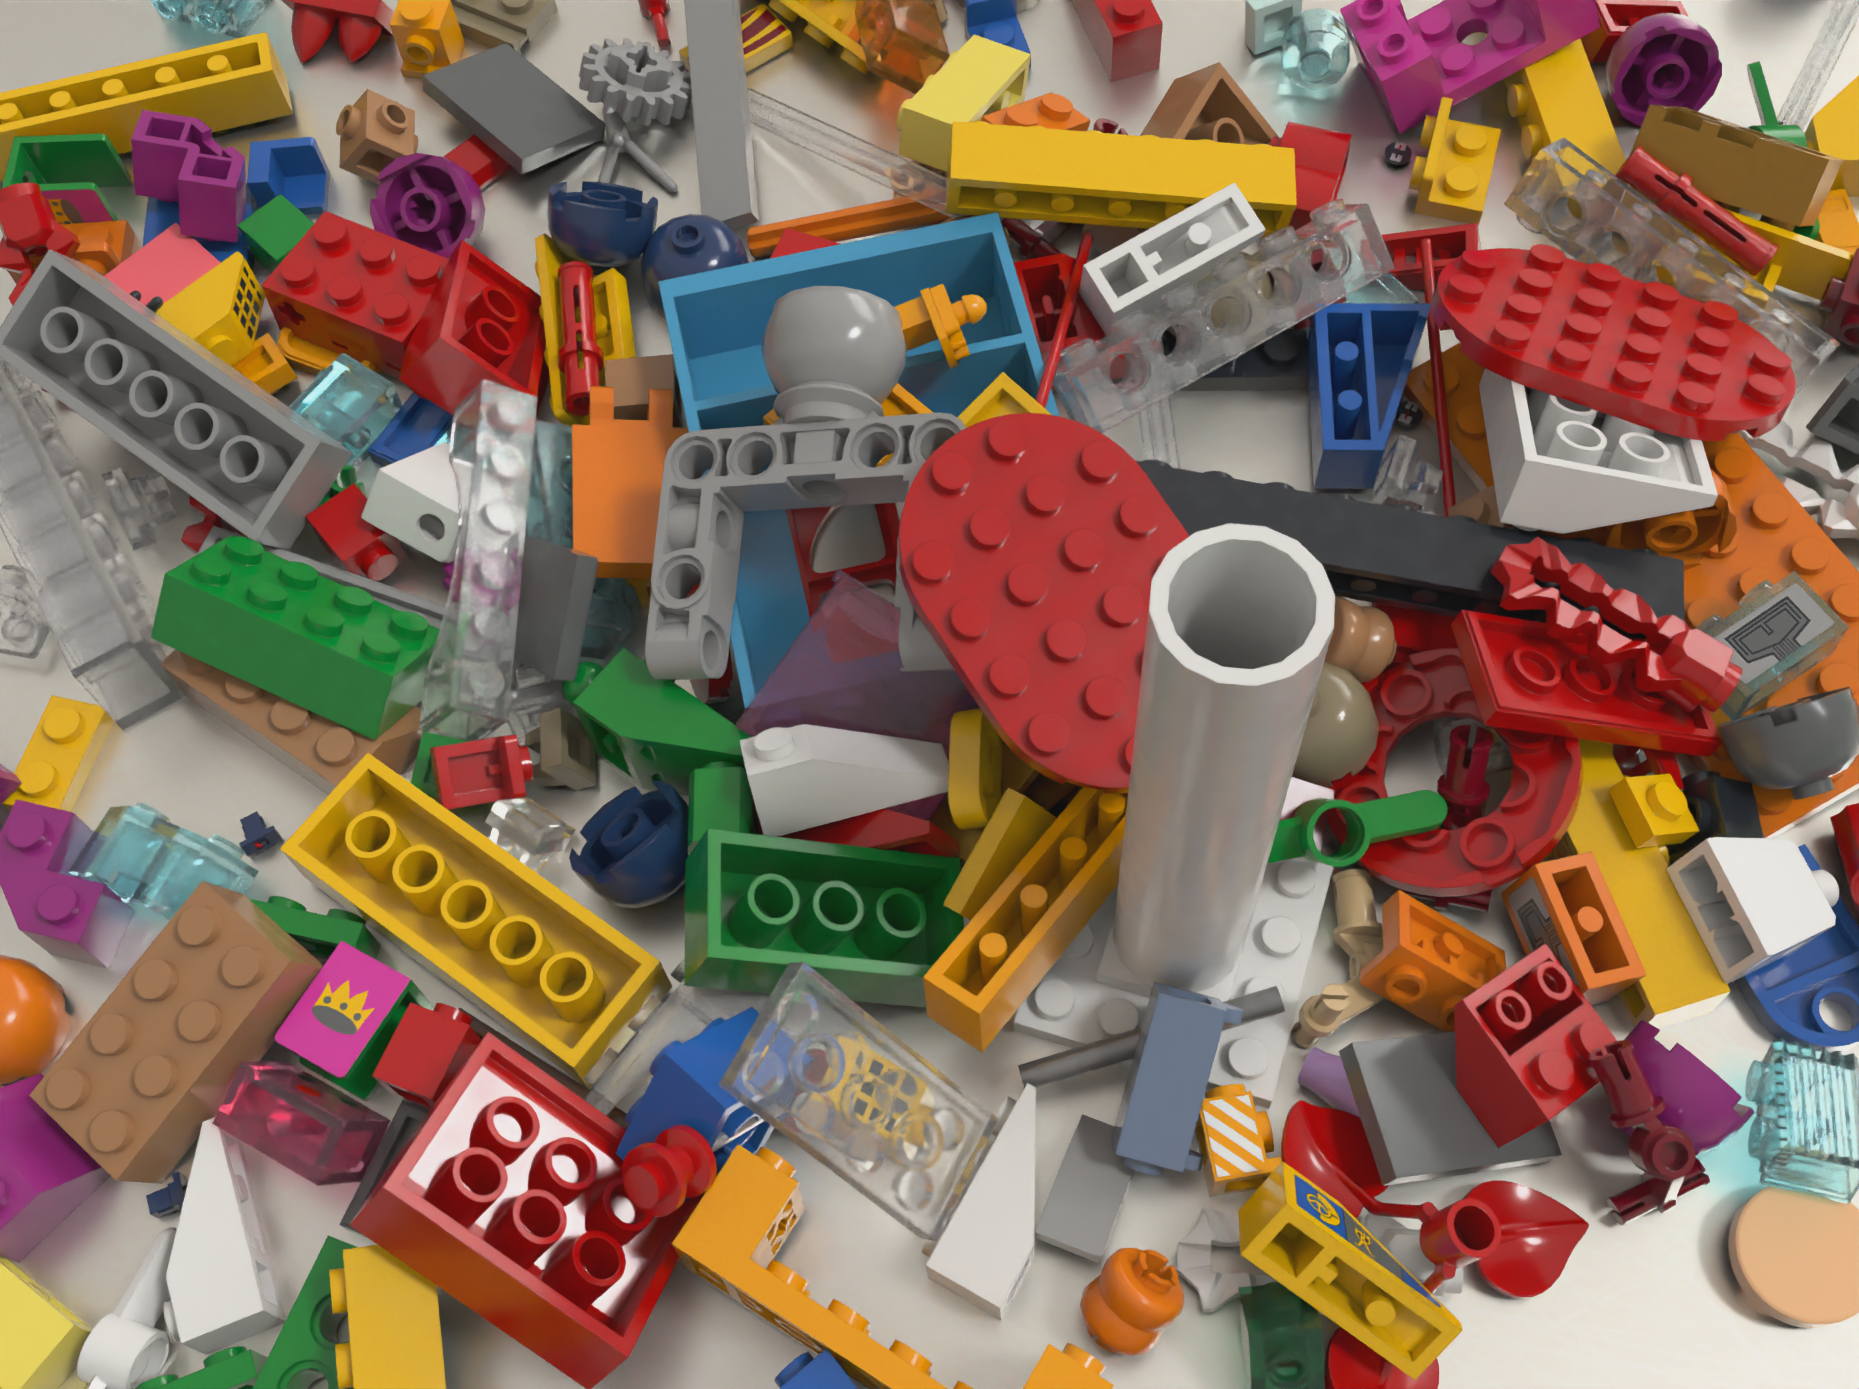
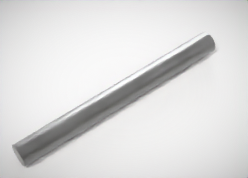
[1018,986,1285,1088]

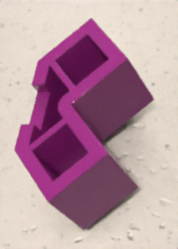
[131,110,246,243]
[0,799,135,969]

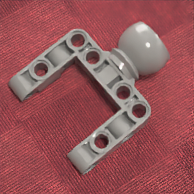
[645,286,966,681]

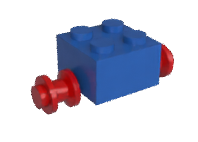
[615,1007,830,1217]

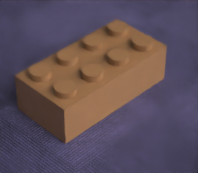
[29,881,324,1184]

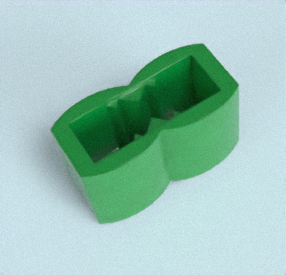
[688,761,758,855]

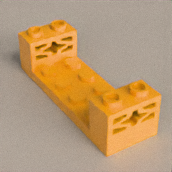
[672,1144,1114,1389]

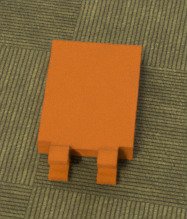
[572,386,689,579]

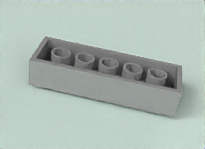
[0,249,352,550]

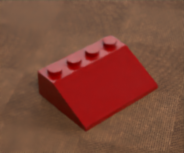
[350,1032,706,1389]

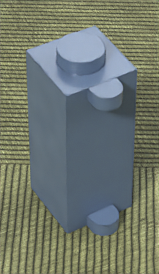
[1112,981,1244,1176]

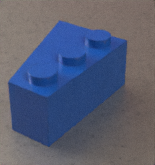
[1307,303,1431,489]

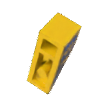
[1238,1161,1463,1380]

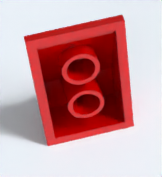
[399,240,546,443]

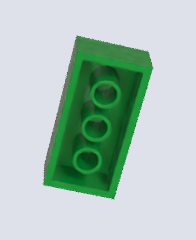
[151,535,448,740]
[684,829,964,1008]

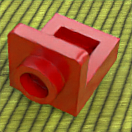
[430,734,533,810]

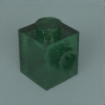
[1238,1281,1325,1389]

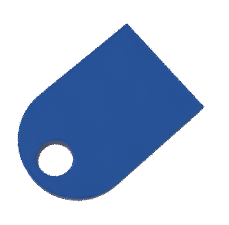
[1734,844,1859,1054]

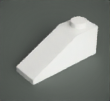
[1079,182,1266,340]
[739,724,949,837]
[163,1117,286,1354]

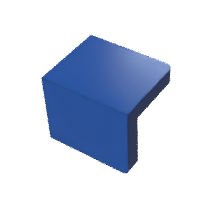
[247,137,330,215]

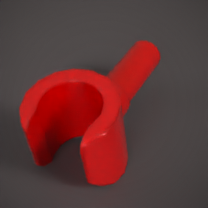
[638,0,671,48]

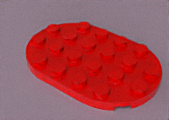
[1431,244,1796,442]
[897,413,1189,794]

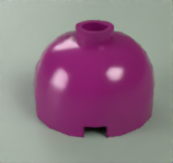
[1606,13,1722,126]
[370,153,485,259]
[1619,1020,1755,1156]

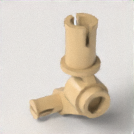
[1291,869,1386,1048]

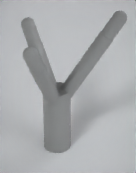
[597,111,678,192]

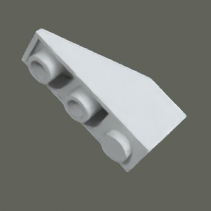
[922,1083,1036,1320]

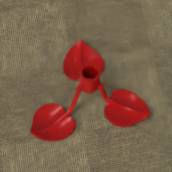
[1281,1100,1589,1389]

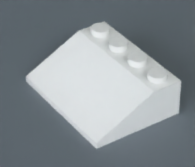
[1479,368,1718,534]

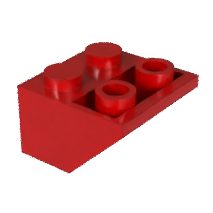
[1013,253,1143,391]
[1454,943,1617,1148]

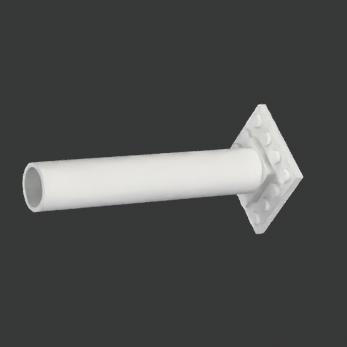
[1014,523,1335,1108]

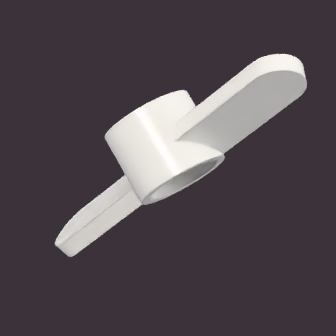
[77,1227,177,1389]

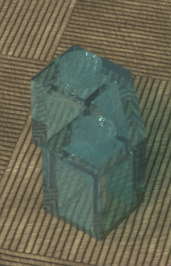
[68,802,259,920]

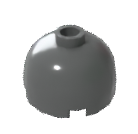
[1719,687,1859,800]

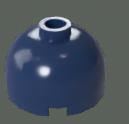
[547,181,658,275]
[641,214,749,319]
[569,781,689,908]

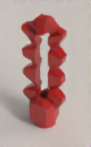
[0,183,80,393]
[1490,537,1743,713]

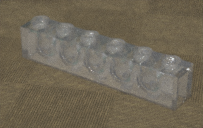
[1504,137,1840,398]
[1053,199,1395,433]

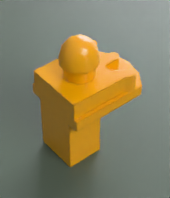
[894,284,987,369]

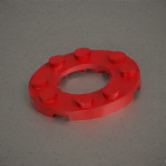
[1328,648,1583,897]

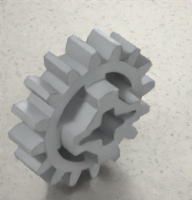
[579,38,692,126]

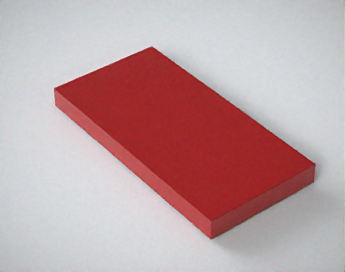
[1451,610,1722,757]

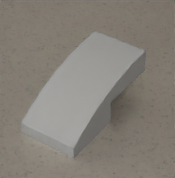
[1035,1114,1135,1264]

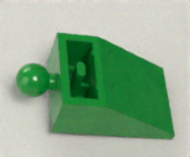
[562,647,752,796]

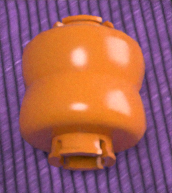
[1080,1248,1184,1356]

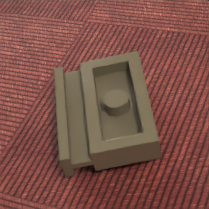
[451,0,557,54]

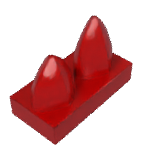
[281,0,394,63]

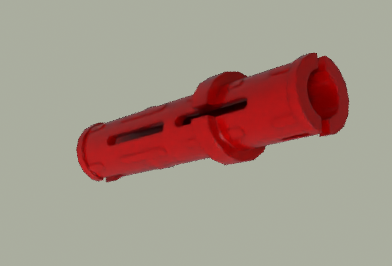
[1615,145,1779,277]
[558,261,604,416]

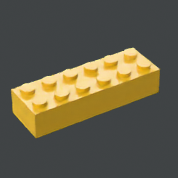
[280,752,672,1090]

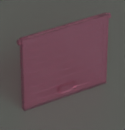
[736,569,980,821]

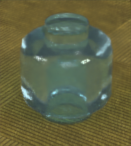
[1281,8,1351,90]

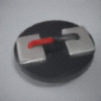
[1384,141,1412,165]
[1395,401,1423,427]

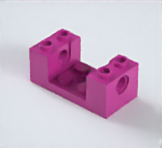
[1340,0,1600,134]

